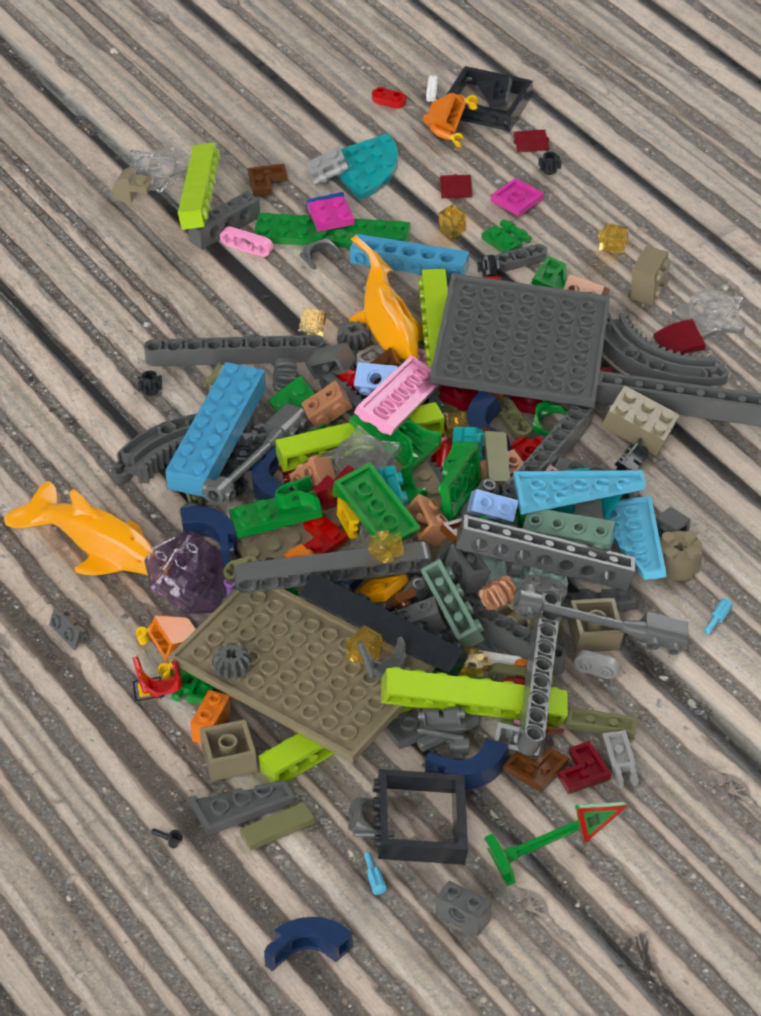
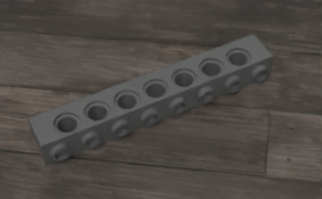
[456,515,635,591]

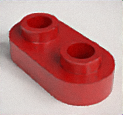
[372,87,406,109]

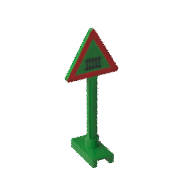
[484,802,627,886]

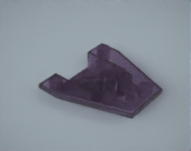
[144,529,226,614]

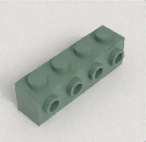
[523,510,616,551]
[420,559,484,651]

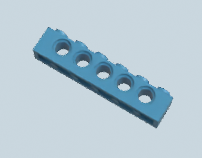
[350,234,469,279]

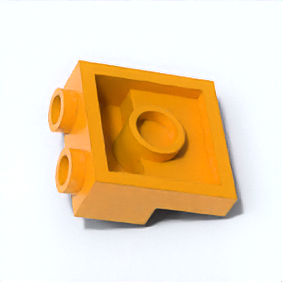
[354,574,409,604]

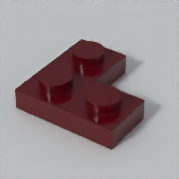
[558,741,611,794]

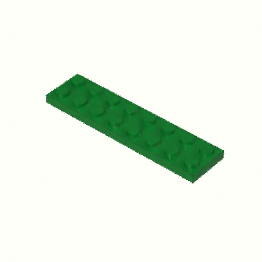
[254,213,410,248]

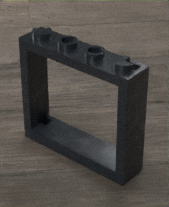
[446,66,533,131]
[372,769,468,865]

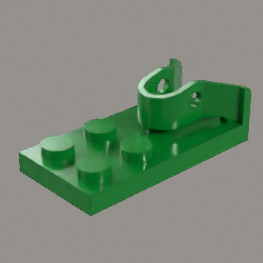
[349,414,442,472]
[439,441,482,522]
[332,462,421,547]
[229,475,322,539]

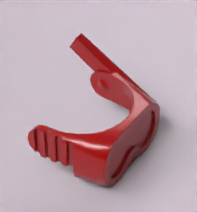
[132,656,183,697]

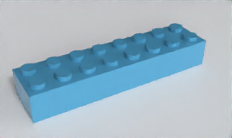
[166,362,266,497]

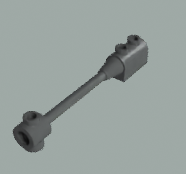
[202,403,310,506]
[402,478,500,605]
[512,584,689,655]

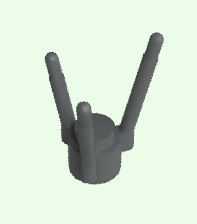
[417,728,469,768]

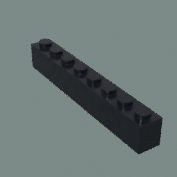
[300,572,469,676]

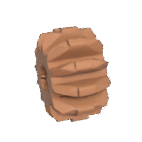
[478,576,517,610]

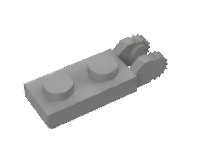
[602,730,638,788]

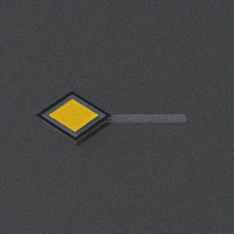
[132,676,196,715]

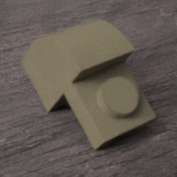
[112,168,154,203]

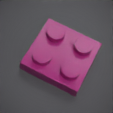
[490,178,544,216]
[307,196,355,232]

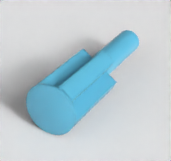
[704,598,733,635]
[364,852,387,895]

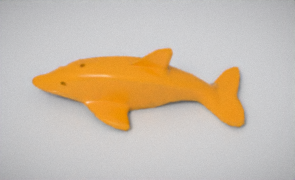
[349,235,424,362]
[4,481,171,577]

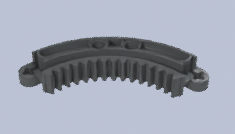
[602,311,728,386]
[111,413,266,484]

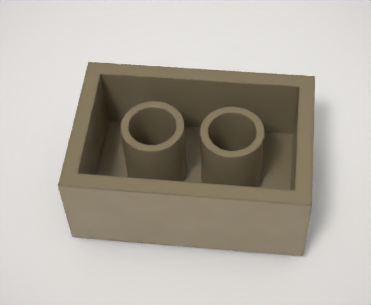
[601,386,680,456]

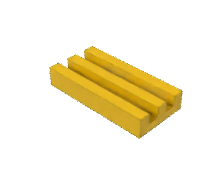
[336,498,359,539]

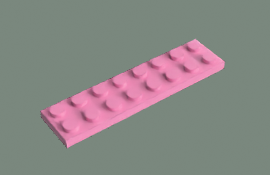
[354,355,440,436]

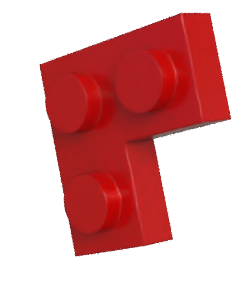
[303,514,349,554]

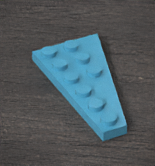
[513,470,646,515]
[609,496,666,580]

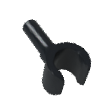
[151,828,183,849]

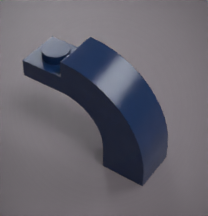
[467,391,511,451]
[252,448,293,500]
[180,506,238,566]
[425,739,508,790]
[264,917,353,971]

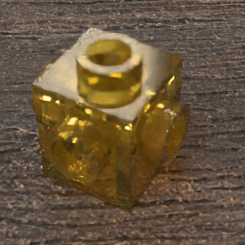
[597,223,628,254]
[368,530,404,563]
[458,648,488,677]

